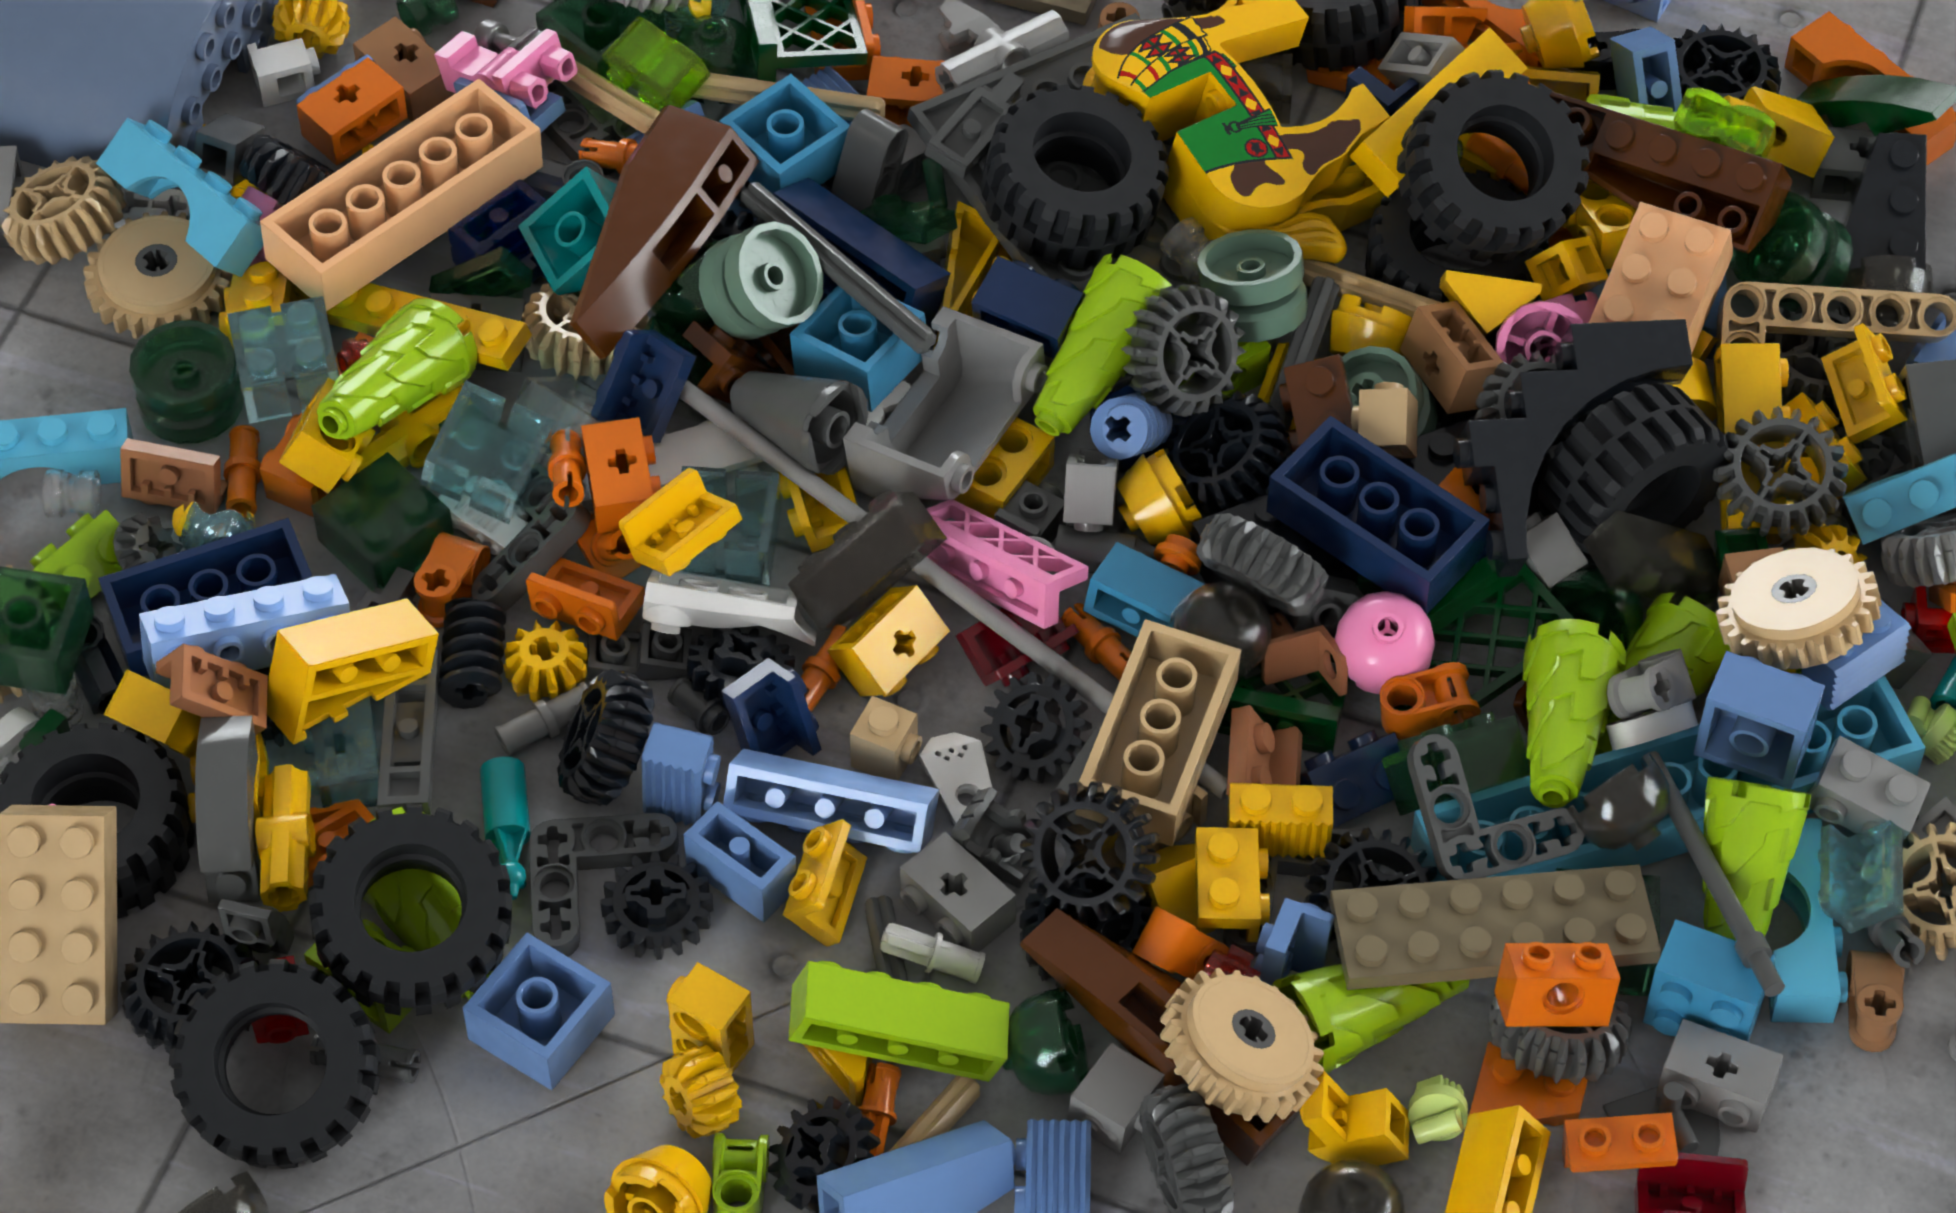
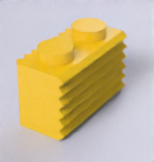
[1227,783,1333,859]

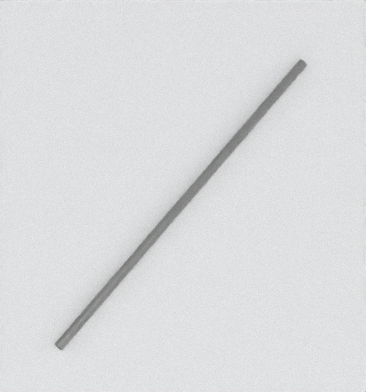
[679,380,1227,800]

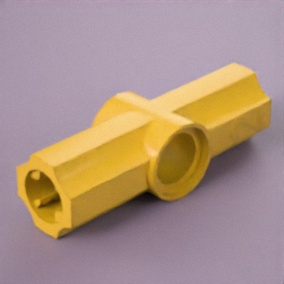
[351,383,482,493]
[255,764,316,912]

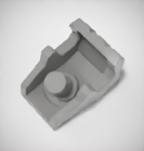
[939,0,1000,59]

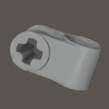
[1607,649,1696,720]

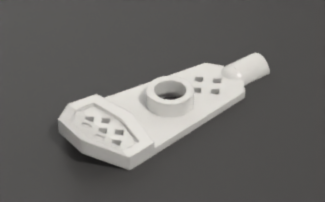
[918,732,996,825]

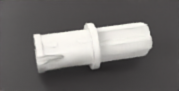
[880,923,986,984]

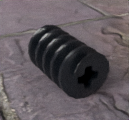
[438,597,507,709]

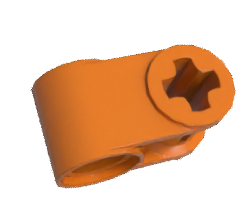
[413,532,491,628]
[1380,662,1481,740]
[1132,906,1232,980]

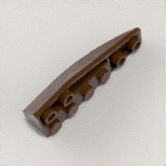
[1530,84,1793,254]
[570,105,759,359]
[1020,908,1300,1166]

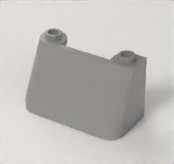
[843,306,1048,500]

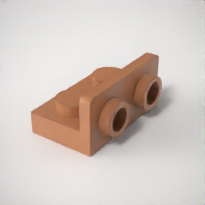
[120,438,228,515]
[156,644,268,736]
[1226,705,1303,797]

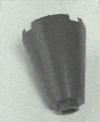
[730,371,868,475]

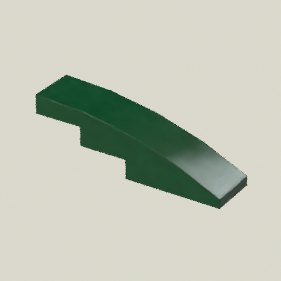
[1796,74,1956,136]

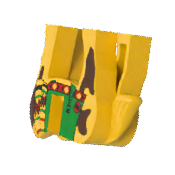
[1082,0,1398,264]

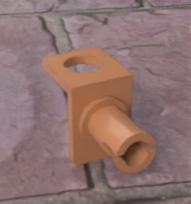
[1257,613,1348,696]

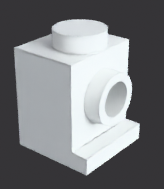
[247,38,321,107]

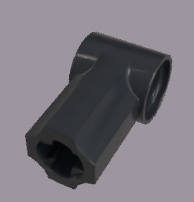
[59,613,124,715]

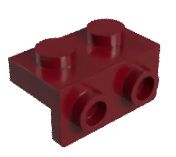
[955,608,1079,687]
[1634,1152,1749,1213]

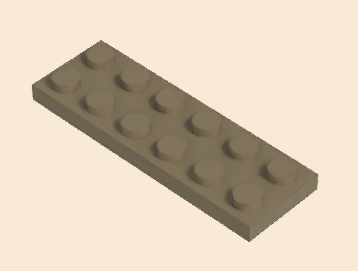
[1329,864,1661,990]

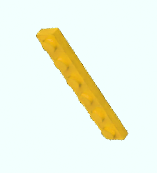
[289,283,532,371]

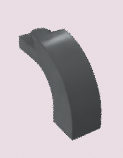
[195,715,261,903]

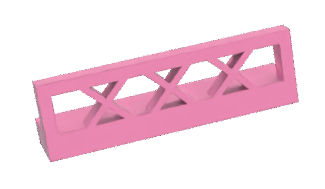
[908,499,1088,629]

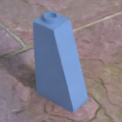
[817,1120,1017,1213]

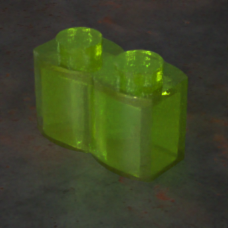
[602,16,711,111]
[1674,88,1776,159]

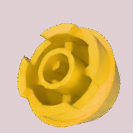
[1520,0,1600,69]
[1329,294,1412,360]
[1116,449,1202,546]
[604,1145,712,1213]

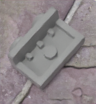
[1807,736,1931,851]

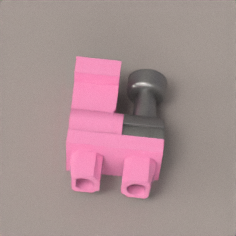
[434,19,578,109]

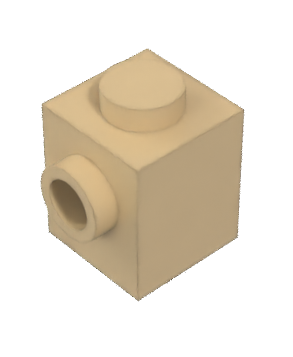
[1351,382,1418,459]
[850,696,922,781]

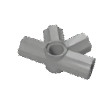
[935,10,1070,93]

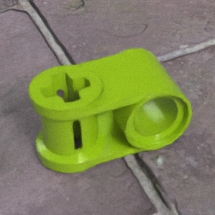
[712,1133,770,1213]

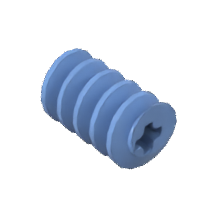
[1090,392,1173,460]

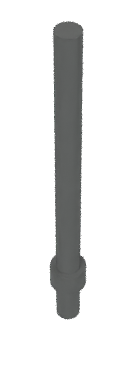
[1641,751,1785,997]

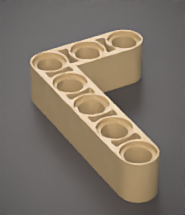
[1713,281,1956,402]

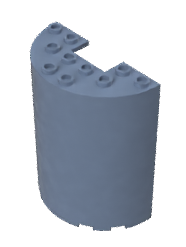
[0,0,279,189]

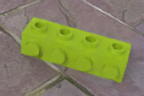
[788,961,1010,1082]

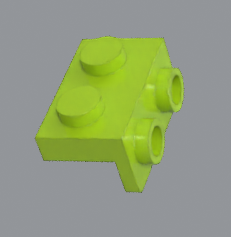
[29,509,142,617]

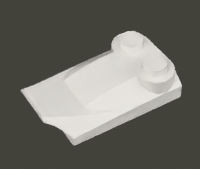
[642,569,817,646]

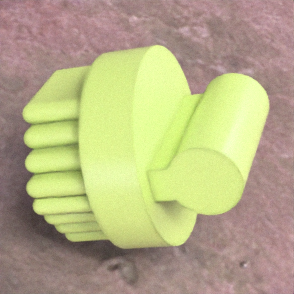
[1906,696,1956,765]
[1408,1075,1468,1145]

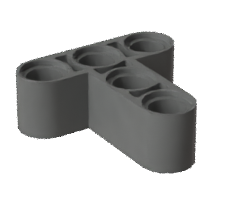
[831,109,941,225]

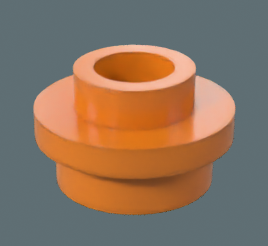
[1154,534,1202,575]

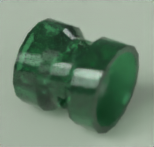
[396,0,459,37]

